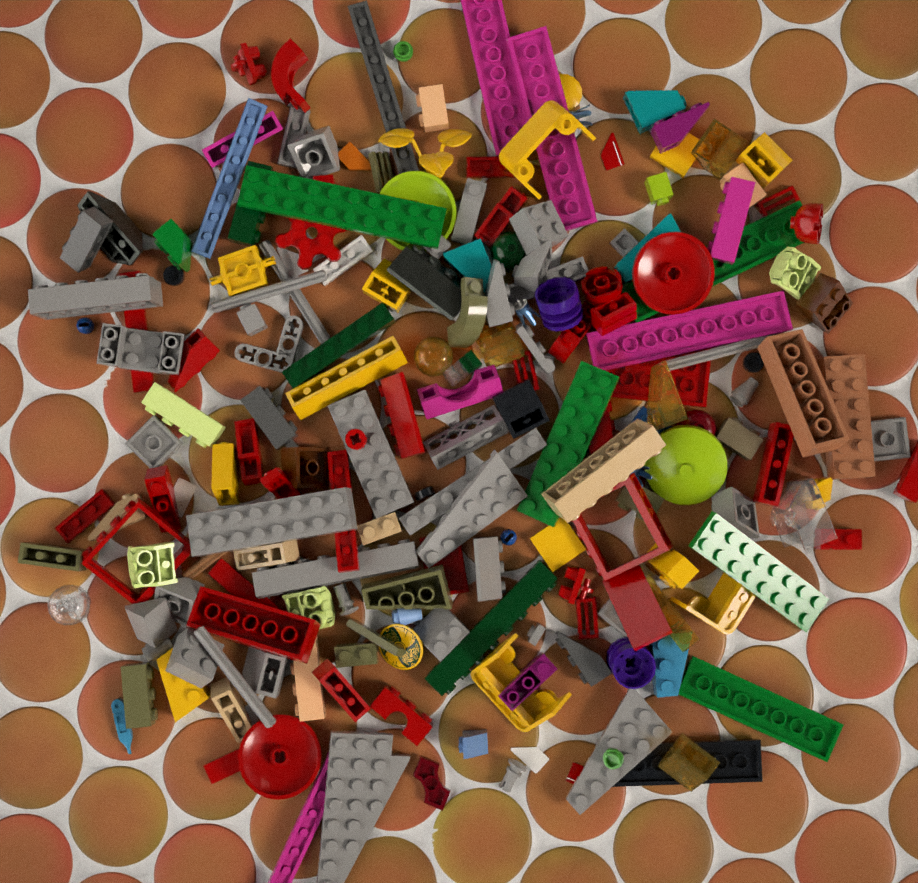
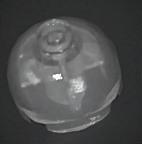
[47,585,91,626]

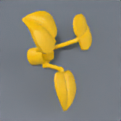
[378,128,472,179]

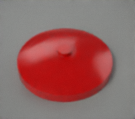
[632,232,715,315]
[238,714,321,800]

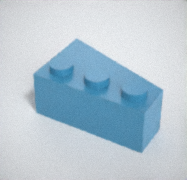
[649,630,693,698]

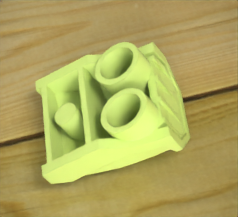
[769,247,821,300]
[127,542,178,588]
[282,585,335,629]

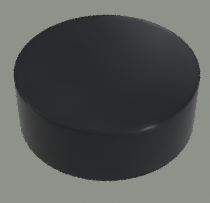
[163,265,185,286]
[743,352,764,373]
[414,486,436,502]

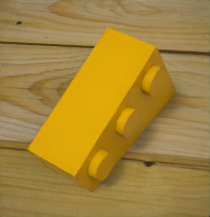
[647,543,699,589]
[156,648,211,723]

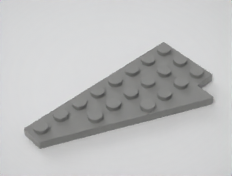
[317,730,410,883]

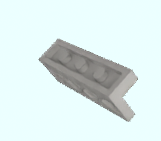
[423,405,509,470]

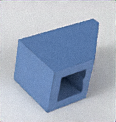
[459,729,488,759]

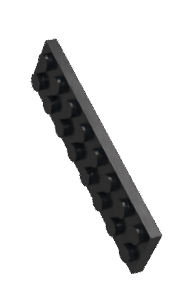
[612,739,763,787]

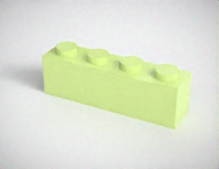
[141,382,226,448]

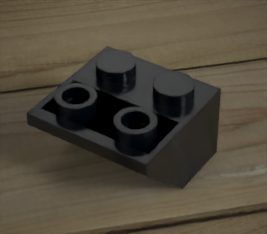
[492,379,550,439]

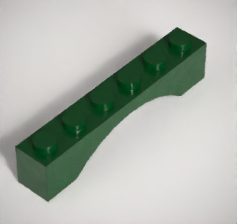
[282,302,395,389]

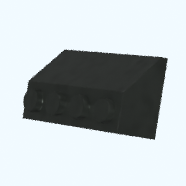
[386,244,462,321]

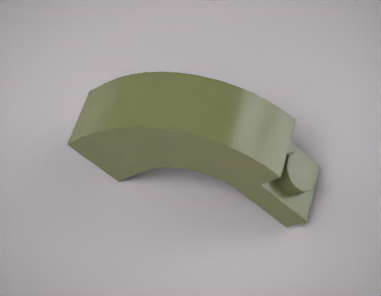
[447,277,488,348]

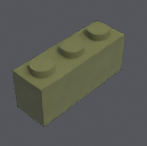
[18,542,86,572]
[120,662,158,729]

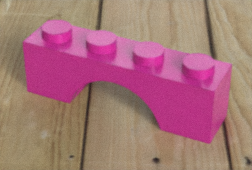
[417,365,503,419]

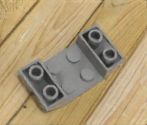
[96,323,185,375]

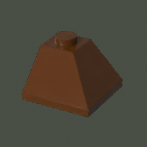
[281,447,329,488]

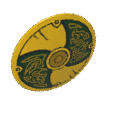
[379,624,423,670]

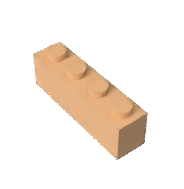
[290,634,326,722]

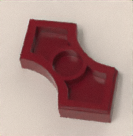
[413,755,451,811]

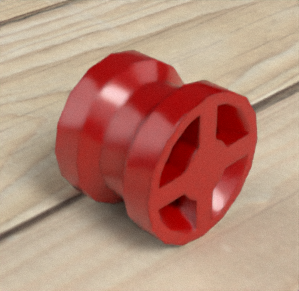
[345,429,367,450]

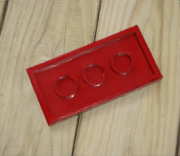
[602,564,673,651]

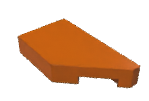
[338,142,372,172]

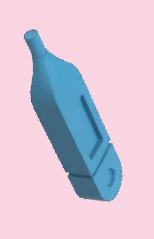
[111,698,133,754]

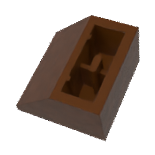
[796,273,853,334]

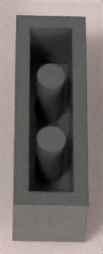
[60,206,113,273]
[240,386,298,450]

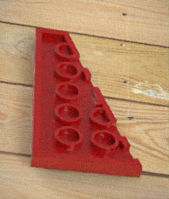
[606,347,712,408]

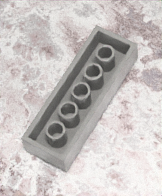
[28,273,163,320]
[328,390,414,519]

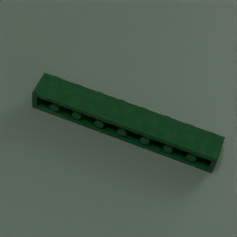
[424,560,558,696]

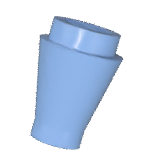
[392,608,422,625]

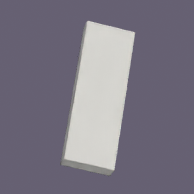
[313,235,374,286]

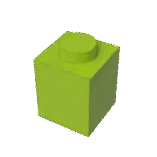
[644,172,674,206]

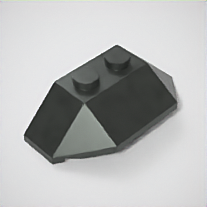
[77,191,143,266]

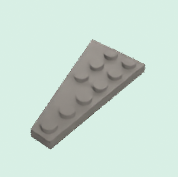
[416,449,528,568]
[566,688,673,815]

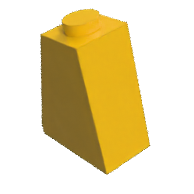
[211,442,240,506]

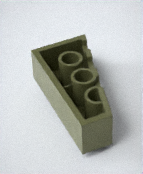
[361,565,453,609]

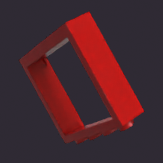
[571,473,673,580]
[81,497,191,604]

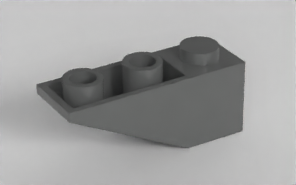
[555,631,612,687]

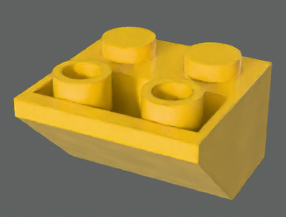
[735,132,793,189]
[362,258,412,314]

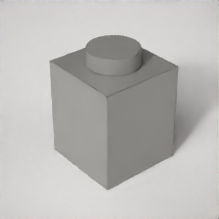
[237,303,268,337]

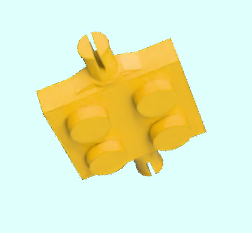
[209,245,276,297]

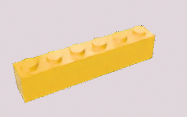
[285,336,408,420]

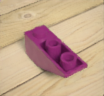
[650,102,710,154]
[498,652,557,711]

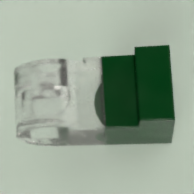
[442,350,482,387]

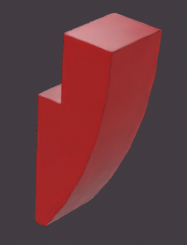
[474,186,529,247]
[234,418,264,486]
[893,442,918,503]

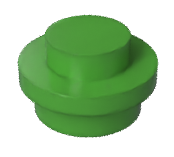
[393,41,413,62]
[603,748,624,769]

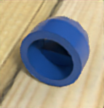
[76,317,94,334]
[500,529,517,546]

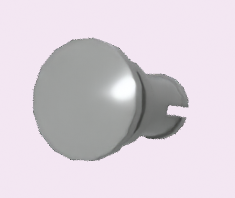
[333,583,359,616]
[499,758,527,792]

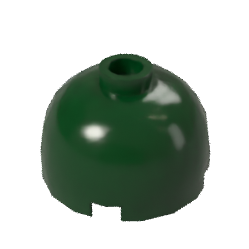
[491,231,527,273]

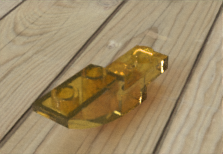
[646,575,700,652]

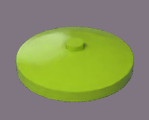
[380,170,457,252]
[644,425,728,505]

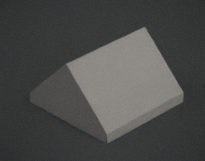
[125,597,177,648]

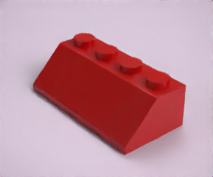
[378,372,425,459]

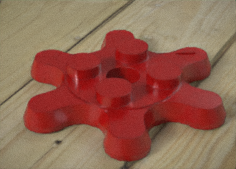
[275,217,347,270]

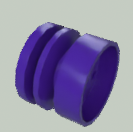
[535,277,584,331]
[606,637,656,689]

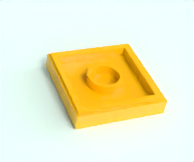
[650,133,705,178]
[529,517,586,572]

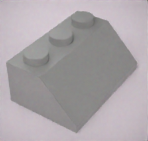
[473,536,506,602]

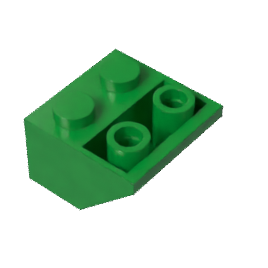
[153,218,193,272]

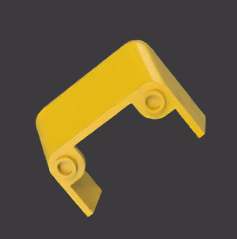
[499,100,596,199]
[670,573,756,634]
[470,633,572,732]

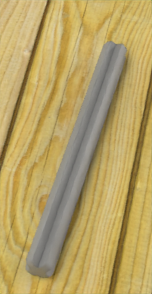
[259,240,331,344]
[212,270,327,313]
[664,334,776,371]
[193,626,276,728]

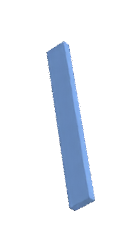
[191,98,268,259]

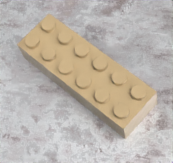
[541,419,666,523]

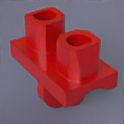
[230,42,267,85]
[558,567,594,605]

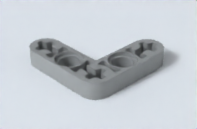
[234,316,304,373]

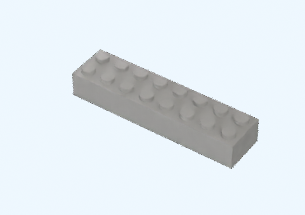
[186,487,358,557]

